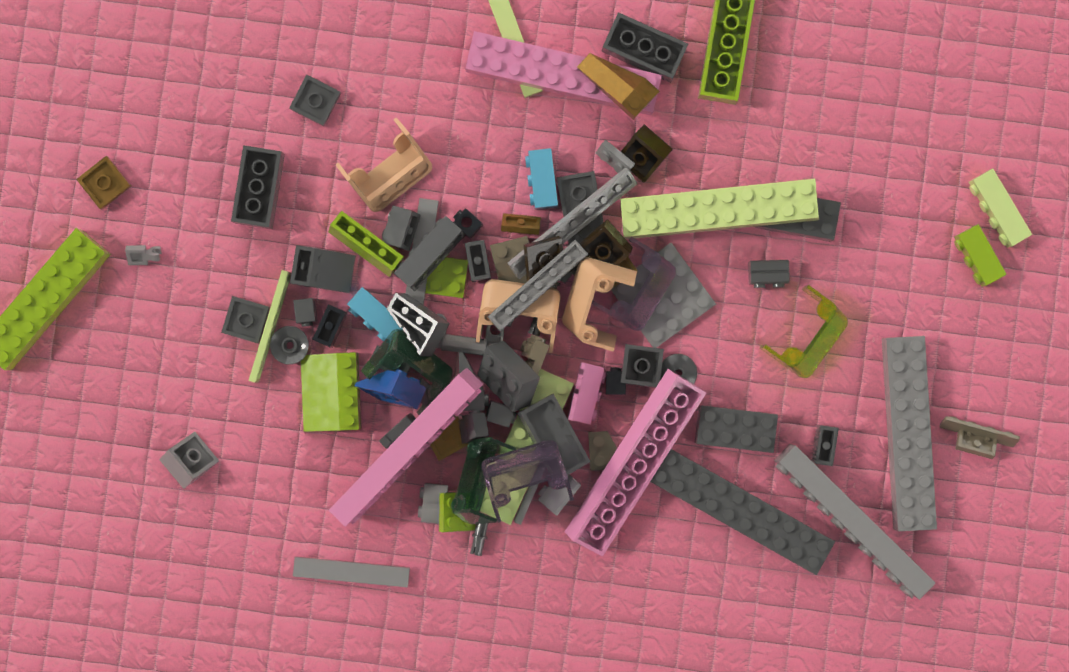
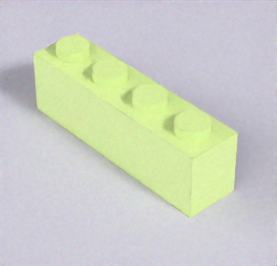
[968,169,1032,248]

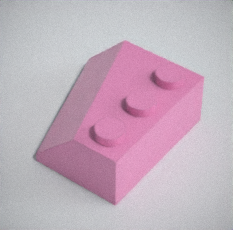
[567,362,606,424]

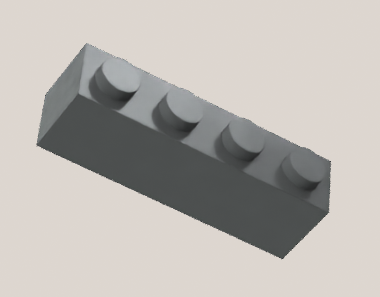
[394,216,466,292]

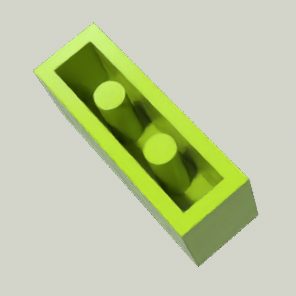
[954,224,1007,287]

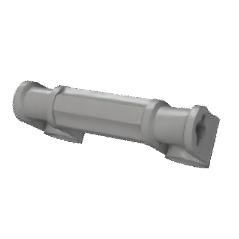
[437,314,504,356]

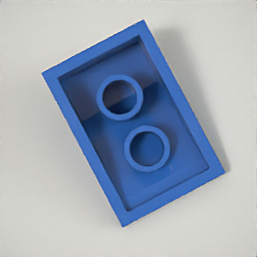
[355,369,426,409]

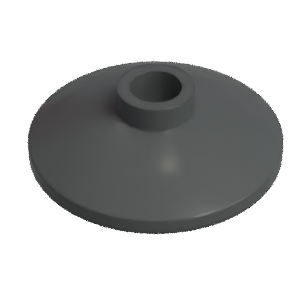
[270,326,309,364]
[660,354,697,384]

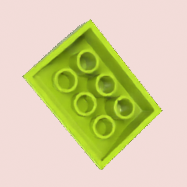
[301,352,361,432]

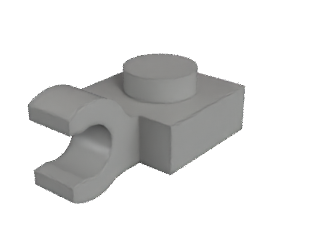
[125,245,162,265]

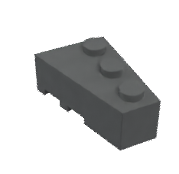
[387,293,450,357]

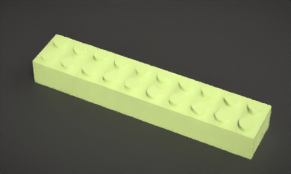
[621,179,819,239]

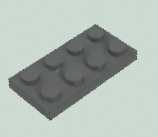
[556,171,603,245]

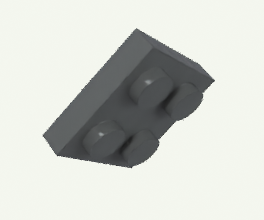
[289,74,341,127]
[221,296,270,344]

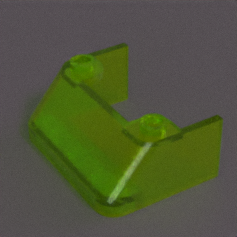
[760,285,848,378]

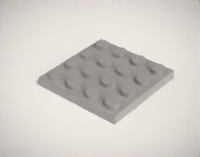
[611,243,716,348]

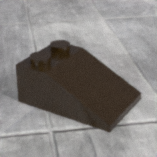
[570,219,633,276]

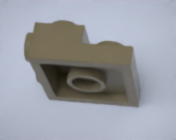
[520,334,550,375]

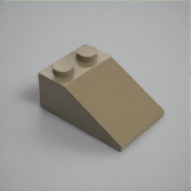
[490,236,529,283]

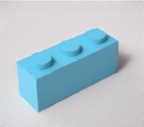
[525,148,558,210]
[347,287,403,343]

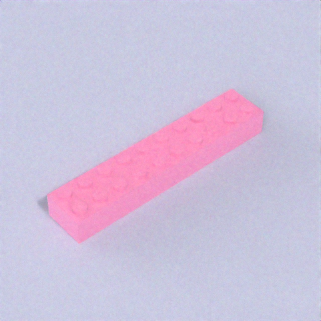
[465,31,662,116]
[328,368,483,527]
[565,369,706,556]

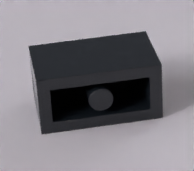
[312,304,348,348]

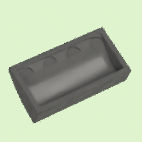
[517,393,591,481]

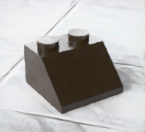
[621,124,673,183]

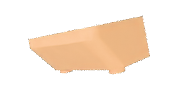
[336,118,432,212]
[562,257,637,351]
[476,279,560,353]

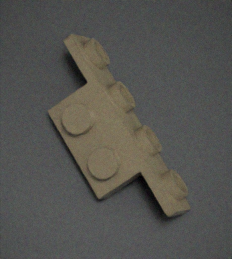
[940,416,1020,459]

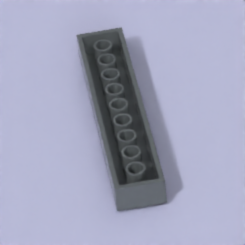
[650,449,835,575]

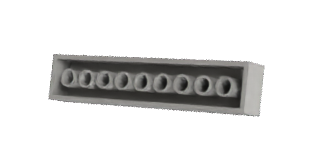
[882,336,937,532]
[774,444,935,600]

